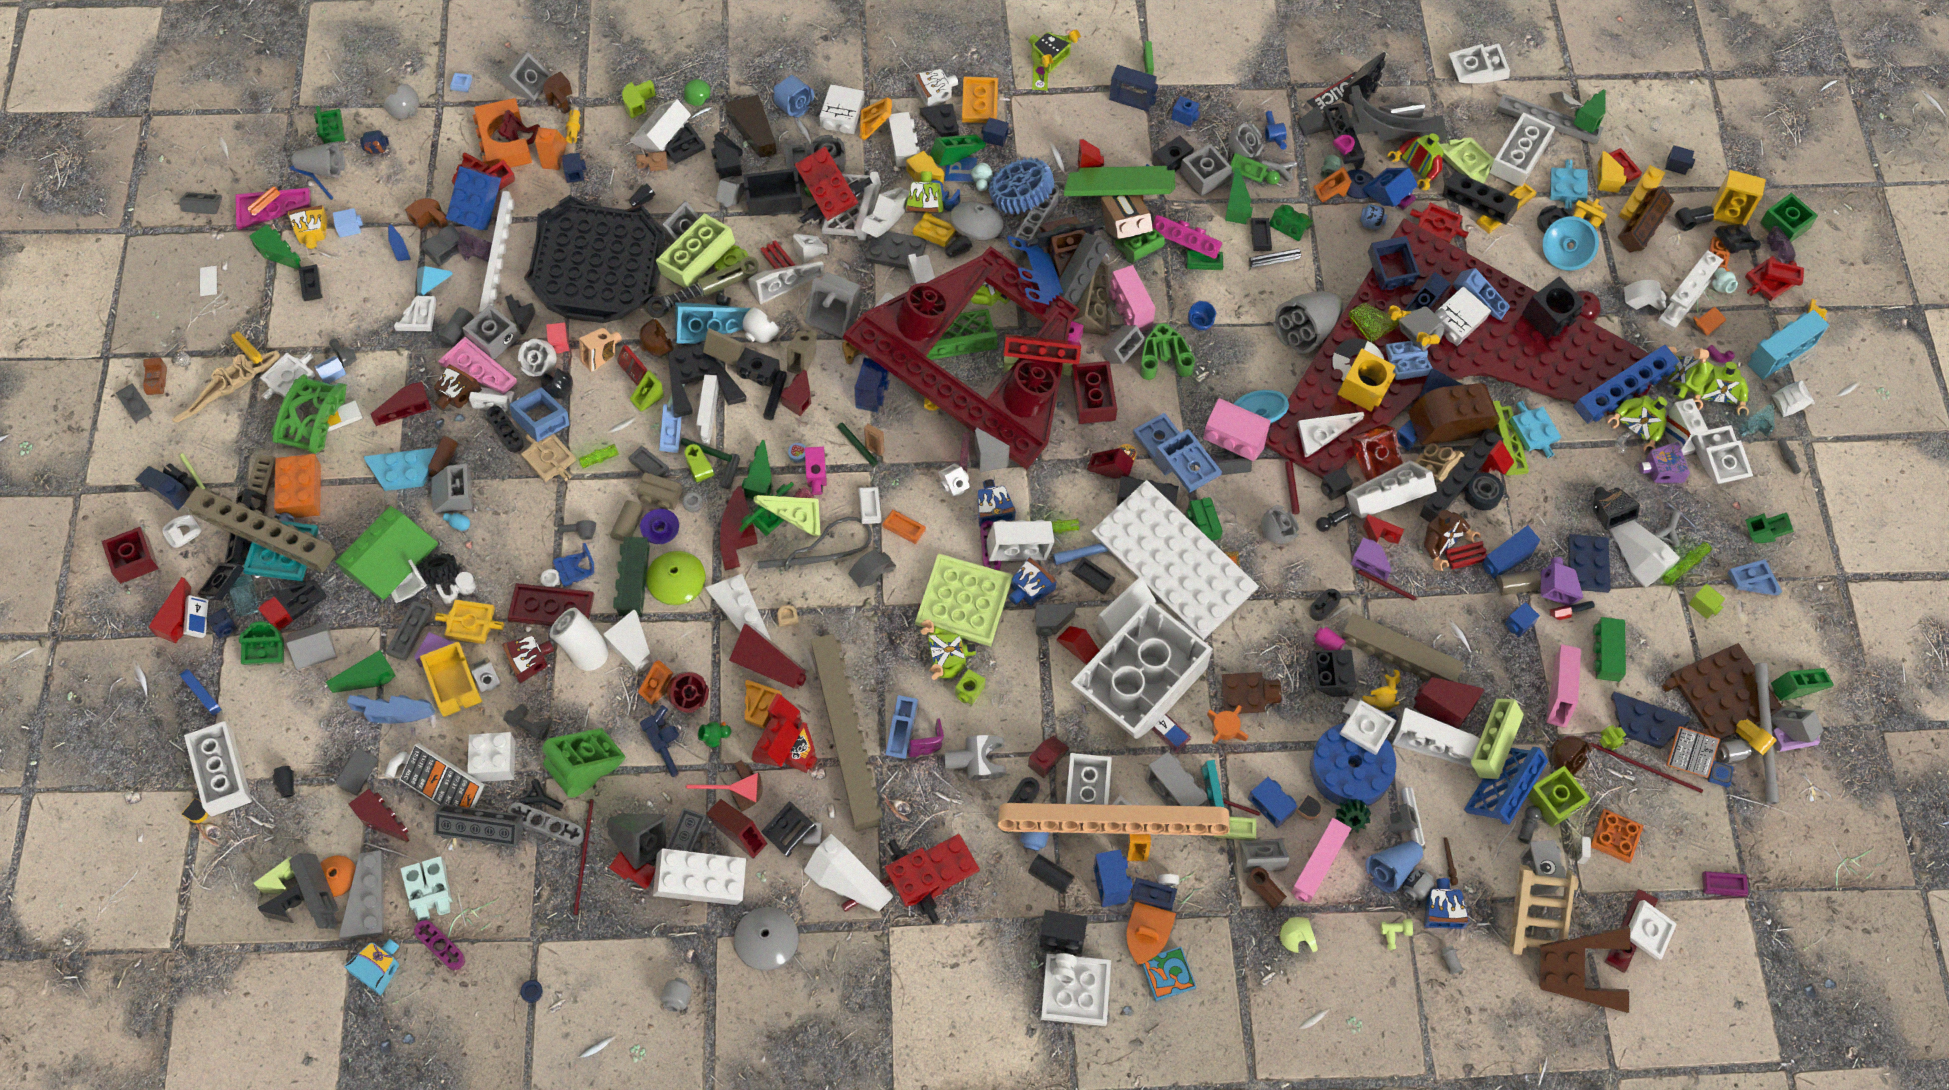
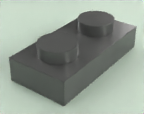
[116,383,152,423]

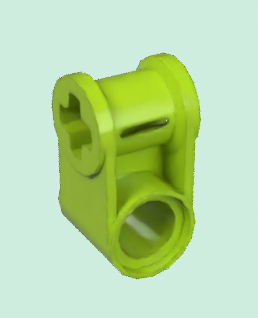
[684,444,714,483]

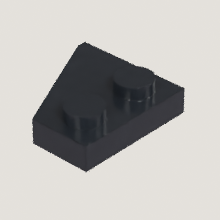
[920,104,959,137]
[270,580,327,620]

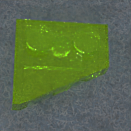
[1348,302,1400,342]

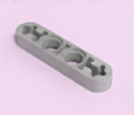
[508,803,585,846]

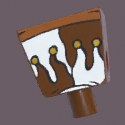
[434,364,482,410]

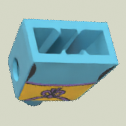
[344,939,399,996]

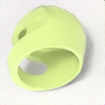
[1279,917,1318,953]

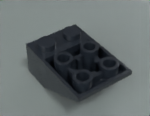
[1342,52,1386,106]

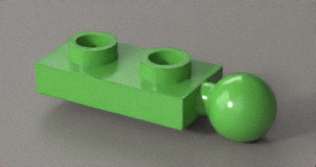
[1230,153,1280,185]

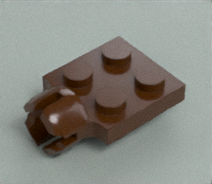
[1222,672,1282,714]

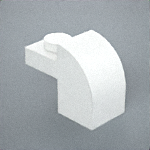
[1624,280,1666,311]

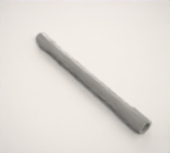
[1755,663,1779,804]

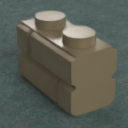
[636,472,683,510]

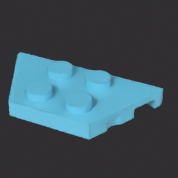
[364,447,437,491]

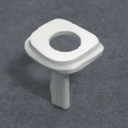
[163,515,201,548]

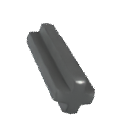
[720,453,740,489]

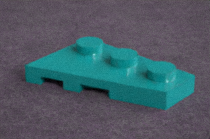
[1200,760,1224,807]

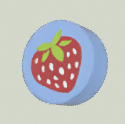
[788,443,806,463]

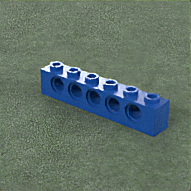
[1573,345,1680,424]

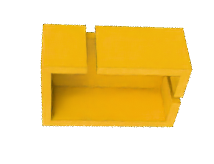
[420,641,482,717]

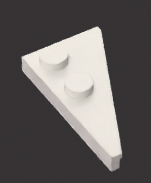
[1297,412,1364,457]

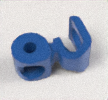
[932,180,961,211]

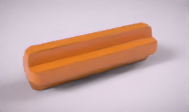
[247,186,280,215]

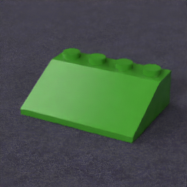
[335,506,438,601]

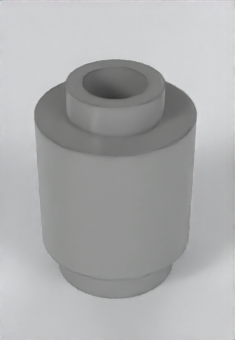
[1717,739,1751,763]

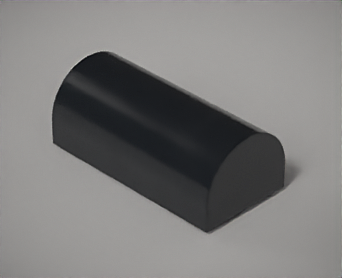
[1028,854,1075,895]

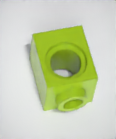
[955,669,985,705]

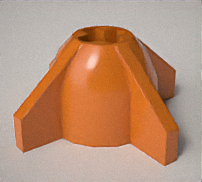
[1207,705,1249,744]

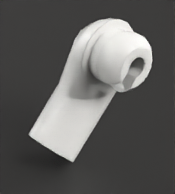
[384,752,410,779]

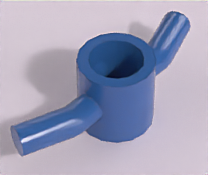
[1265,111,1287,150]

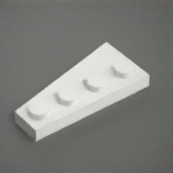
[705,574,771,640]

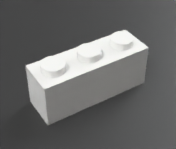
[888,112,920,167]

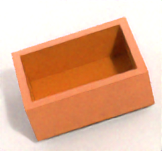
[274,454,321,518]

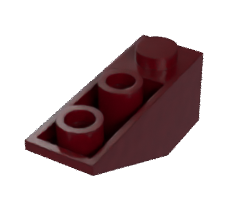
[348,789,410,842]

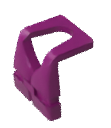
[908,718,944,757]

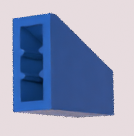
[1482,525,1540,579]

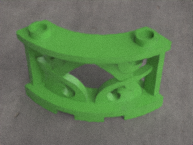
[271,374,347,454]

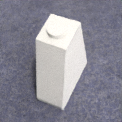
[603,610,652,674]

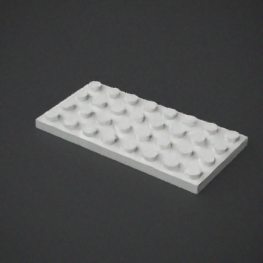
[1091,480,1259,641]

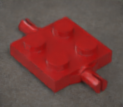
[1410,202,1469,243]
[1745,256,1797,302]

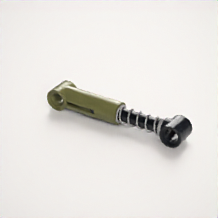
[648,256,759,318]

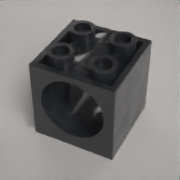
[1522,276,1585,340]

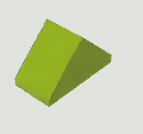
[630,370,664,411]

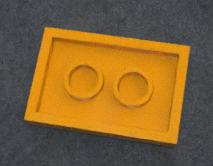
[962,77,998,123]

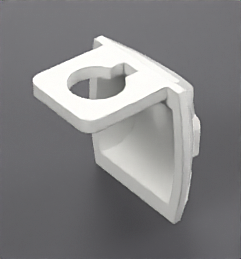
[1772,380,1815,417]
[391,559,427,603]

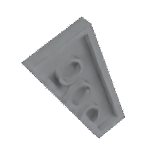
[339,850,384,940]

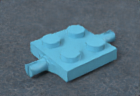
[1550,159,1588,212]
[1509,401,1562,458]

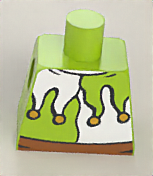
[906,171,943,213]

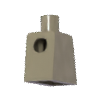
[787,330,817,374]

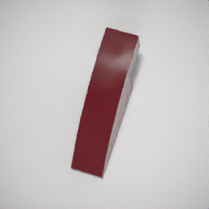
[720,486,758,571]

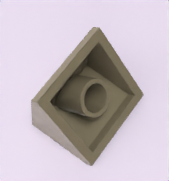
[703,328,746,367]

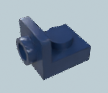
[206,608,237,639]

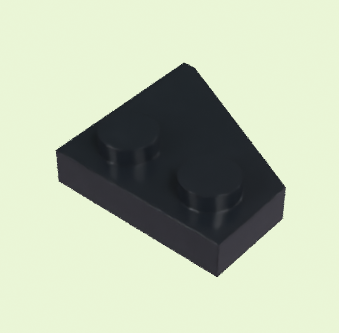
[666,122,706,164]

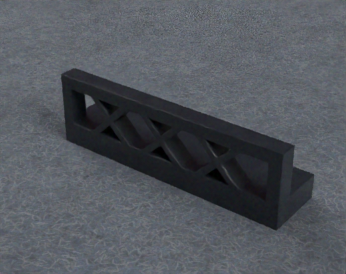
[1323,103,1365,169]
[225,488,267,564]

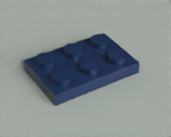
[1568,534,1611,593]

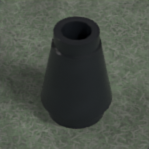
[628,183,656,207]
[944,235,973,258]
[272,766,294,798]

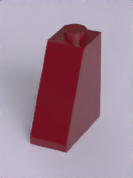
[706,799,768,859]

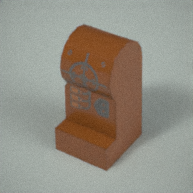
[143,358,167,395]

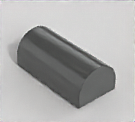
[438,307,474,347]

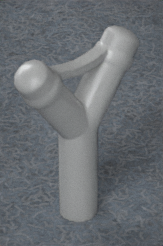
[1262,160,1297,181]
[1653,511,1681,548]

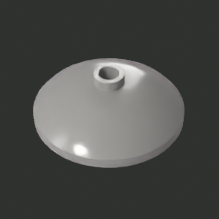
[950,201,1003,240]
[734,907,799,971]

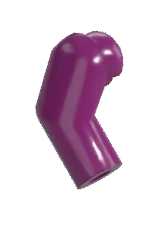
[1706,345,1735,363]

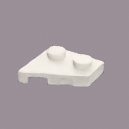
[394,296,437,331]

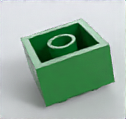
[1760,192,1818,246]

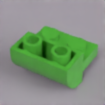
[1115,228,1165,263]

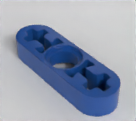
[179,668,222,717]

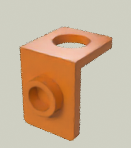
[1693,307,1726,336]

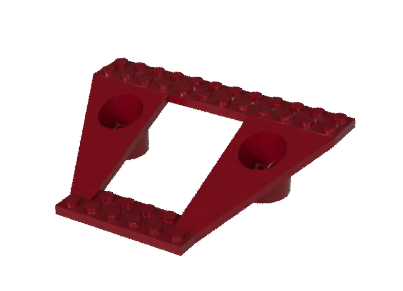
[842,246,1080,470]

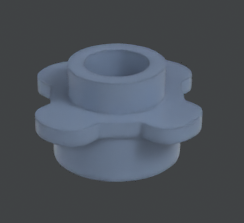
[274,513,297,523]

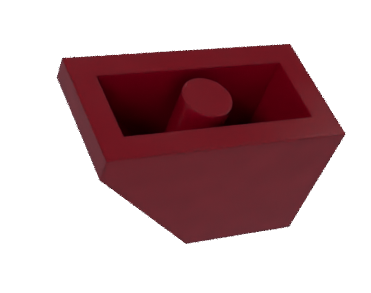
[1087,448,1134,479]
[1028,736,1069,778]

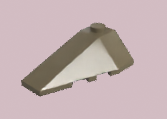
[1072,261,1111,336]

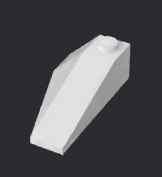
[748,261,824,304]
[804,834,893,912]

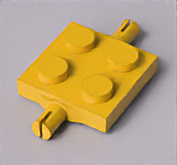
[435,600,504,644]

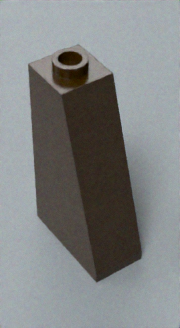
[725,95,777,158]

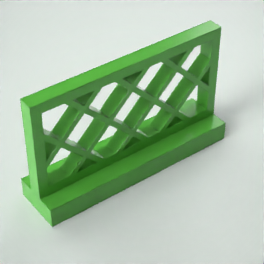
[926,309,997,360]

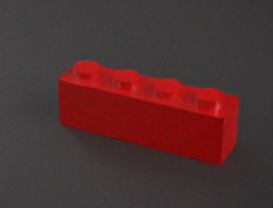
[1003,334,1081,365]

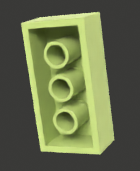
[656,213,736,288]

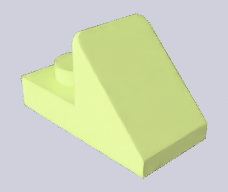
[254,856,295,894]

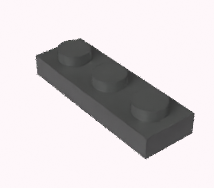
[386,601,433,661]

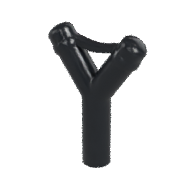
[520,779,564,811]

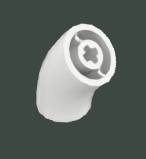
[549,608,608,671]

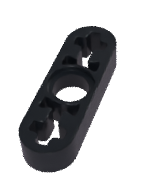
[486,406,524,453]

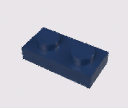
[1130,877,1177,911]

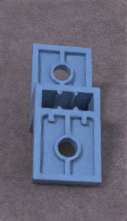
[1133,413,1222,493]

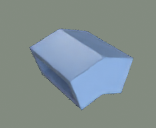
[314,355,346,384]

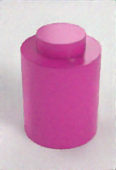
[1314,626,1346,650]

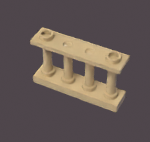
[1509,865,1578,955]

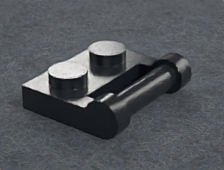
[1714,223,1761,254]
[761,801,817,857]

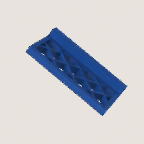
[1464,747,1548,825]

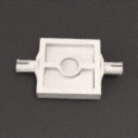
[260,352,316,401]

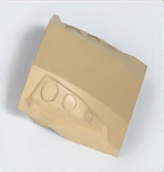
[1415,443,1465,482]

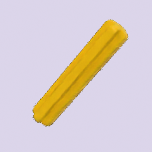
[231,331,263,364]

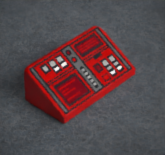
[617,345,648,386]

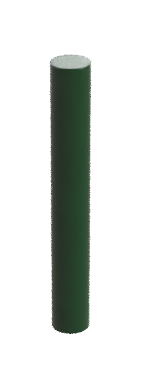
[837,422,878,466]
[680,438,732,462]

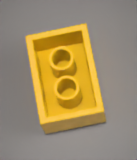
[1711,170,1766,225]

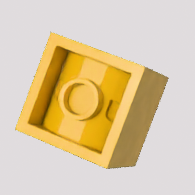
[1338,349,1396,411]

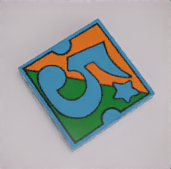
[1142,947,1196,1002]

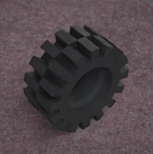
[420,553,459,585]

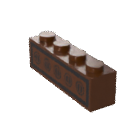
[1618,186,1675,253]

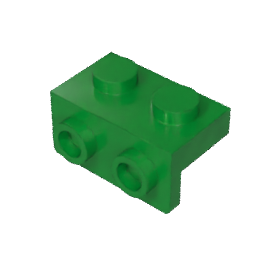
[314,106,345,144]
[1269,204,1313,241]

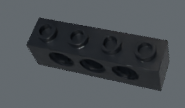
[1442,171,1519,225]

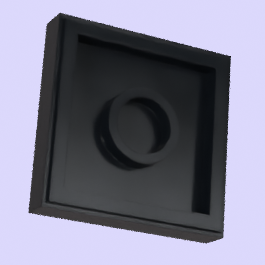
[197,563,245,601]

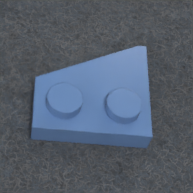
[1727,559,1782,596]

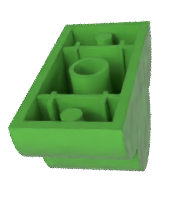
[542,728,626,798]

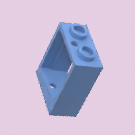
[509,387,569,442]

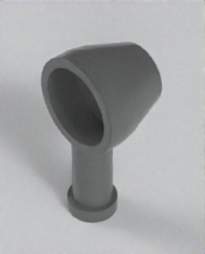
[329,338,357,368]
[559,520,596,540]

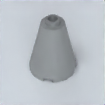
[291,142,345,178]

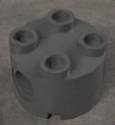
[810,135,846,172]

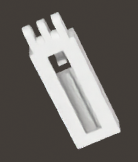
[697,375,719,446]

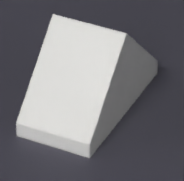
[793,234,827,263]

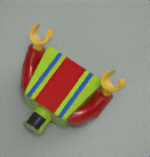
[1387,133,1444,191]

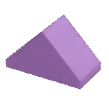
[415,632,454,667]

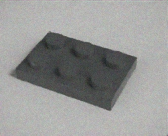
[865,231,926,270]

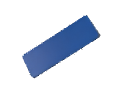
[388,225,411,261]

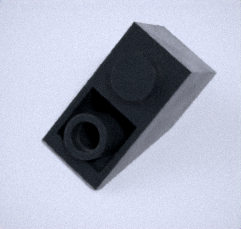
[711,140,742,179]

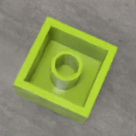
[1527,766,1591,828]

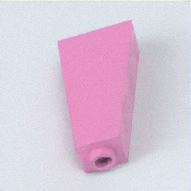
[1546,644,1581,728]
[1291,818,1352,904]

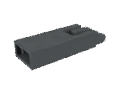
[289,853,339,929]

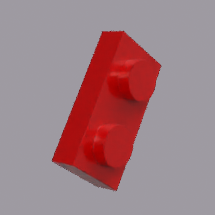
[1609,148,1642,183]

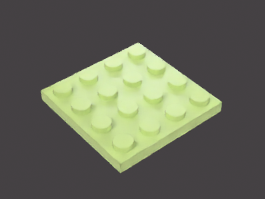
[915,554,1013,647]

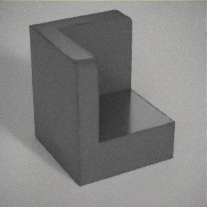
[1387,803,1418,834]

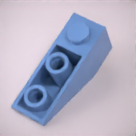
[1452,268,1510,320]

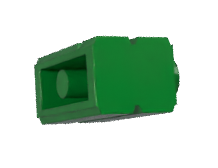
[1185,497,1223,541]

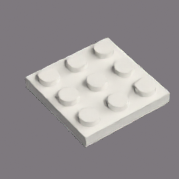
[1041,954,1111,1026]

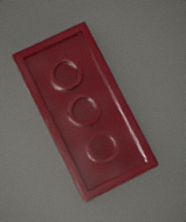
[507,583,595,626]

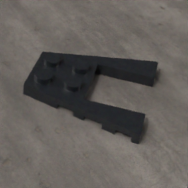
[668,344,747,418]

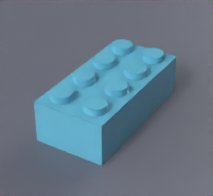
[1747,310,1829,380]

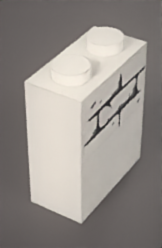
[820,84,865,134]
[1437,286,1491,346]

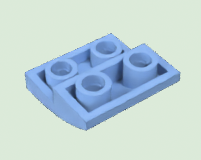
[1386,341,1433,380]

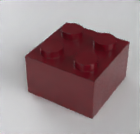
[101,526,159,584]

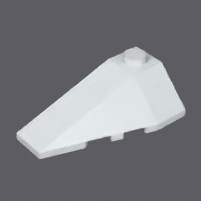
[1609,520,1680,589]

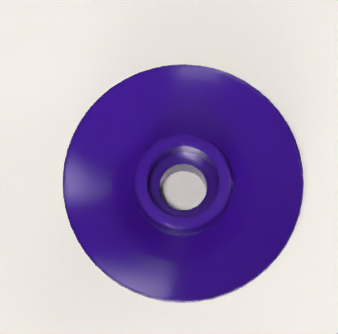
[640,509,679,544]

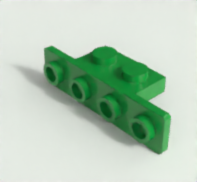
[739,482,794,537]

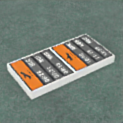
[400,743,485,808]

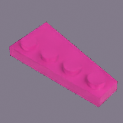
[236,188,311,230]

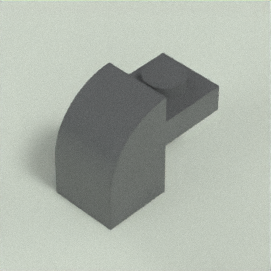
[848,549,896,588]

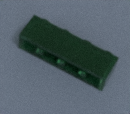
[613,537,650,617]

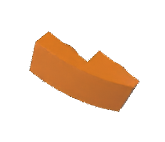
[1709,236,1730,269]

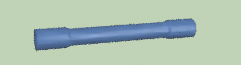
[1053,543,1109,565]

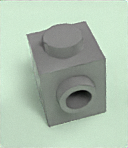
[469,657,500,692]

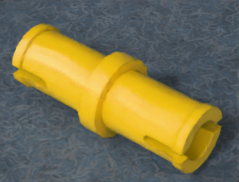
[566,110,580,144]

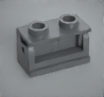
[785,143,810,183]

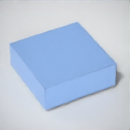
[450,73,472,92]

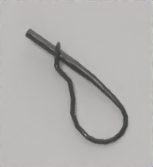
[758,517,872,571]

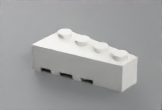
[1346,460,1437,518]
[1392,708,1480,768]

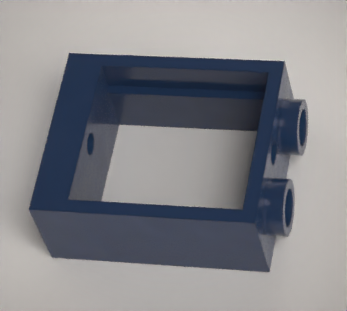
[1109,65,1158,112]
[1368,236,1420,290]

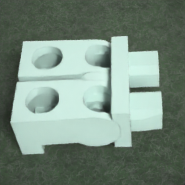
[400,856,453,921]

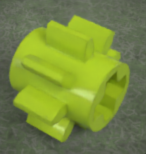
[1599,725,1626,750]

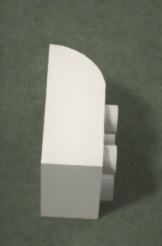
[1070,599,1213,739]

